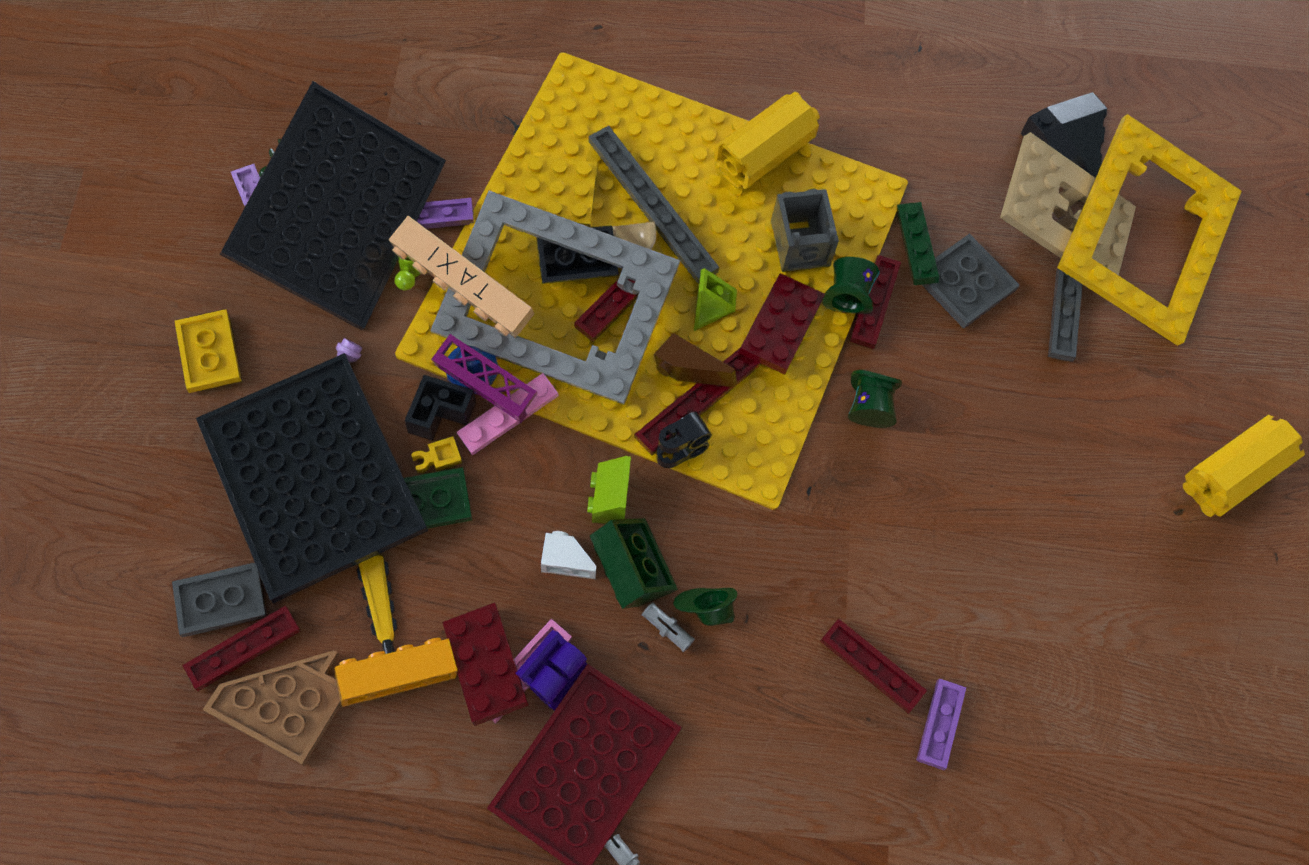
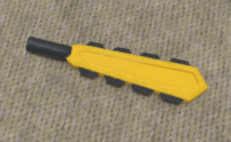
[356,555,398,654]

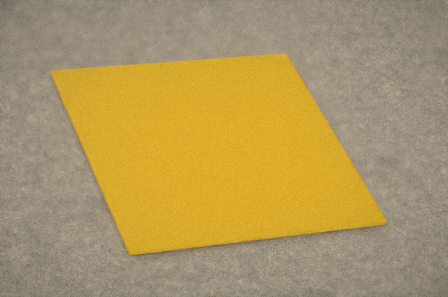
[395,52,908,510]

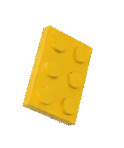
[175,309,242,393]

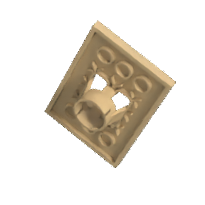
[1000,132,1136,275]

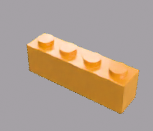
[335,638,457,707]

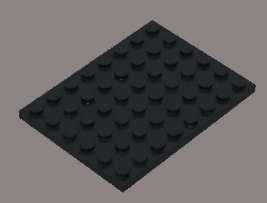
[219,81,446,330]
[196,353,428,603]

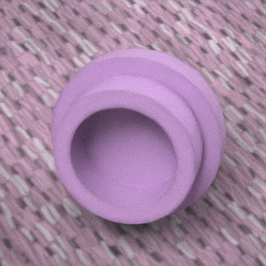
[336,338,362,363]

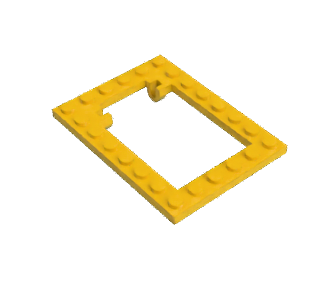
[1057,114,1242,346]

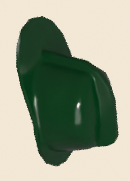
[673,588,738,626]

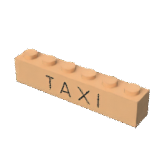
[389,216,534,338]

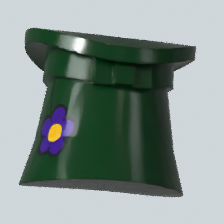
[823,257,880,314]
[848,370,902,428]

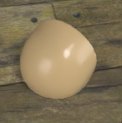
[613,222,656,249]

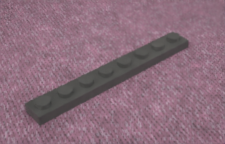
[589,126,719,284]

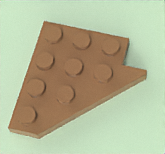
[203,650,341,766]

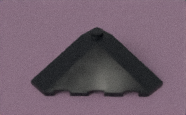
[1020,92,1107,202]

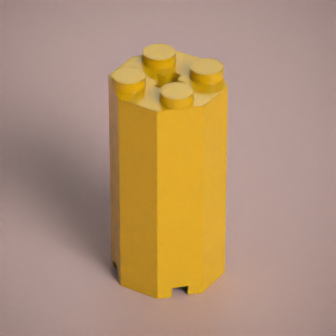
[714,92,820,189]
[1183,415,1305,517]

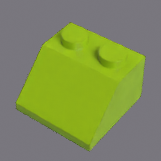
[587,456,631,524]

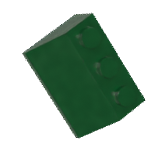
[590,518,678,609]

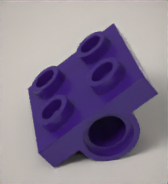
[515,630,587,711]

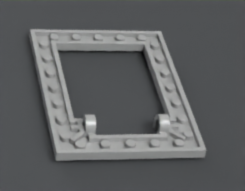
[430,191,680,405]

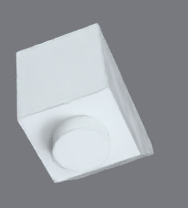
[541,531,596,579]

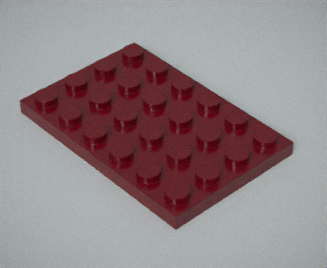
[487,664,682,865]

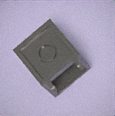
[771,189,839,272]

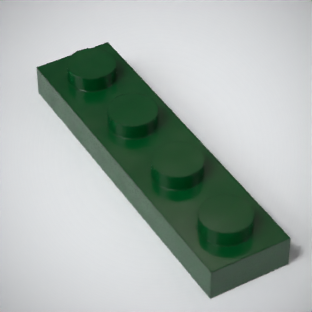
[897,202,939,285]

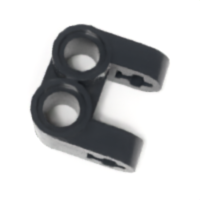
[656,412,712,468]

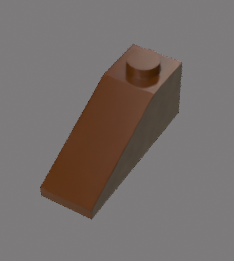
[654,333,737,387]

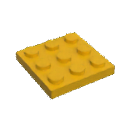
[519,155,597,228]

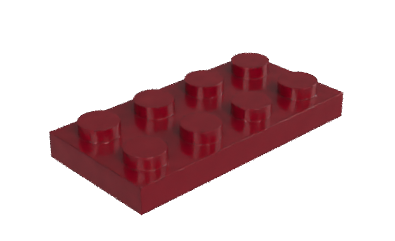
[739,273,825,375]
[442,602,529,726]

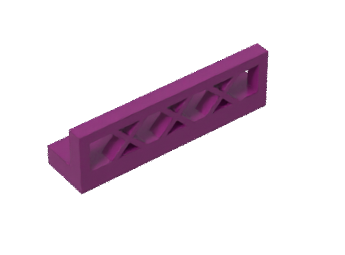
[431,334,537,423]

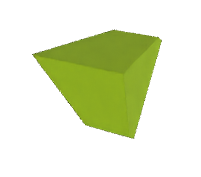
[694,268,737,331]

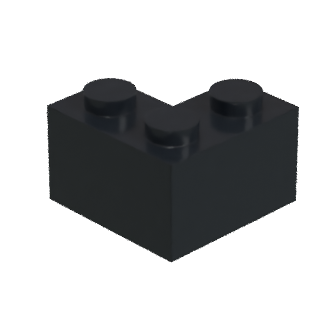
[404,375,476,441]

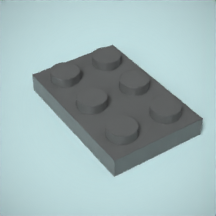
[172,562,267,638]

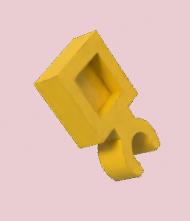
[411,436,462,473]

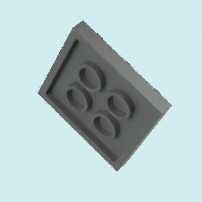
[923,233,1020,329]

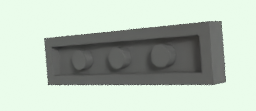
[1048,269,1082,362]

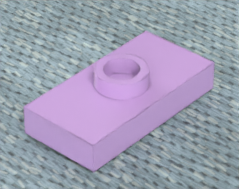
[231,164,260,206]

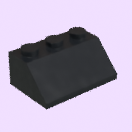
[536,225,619,284]

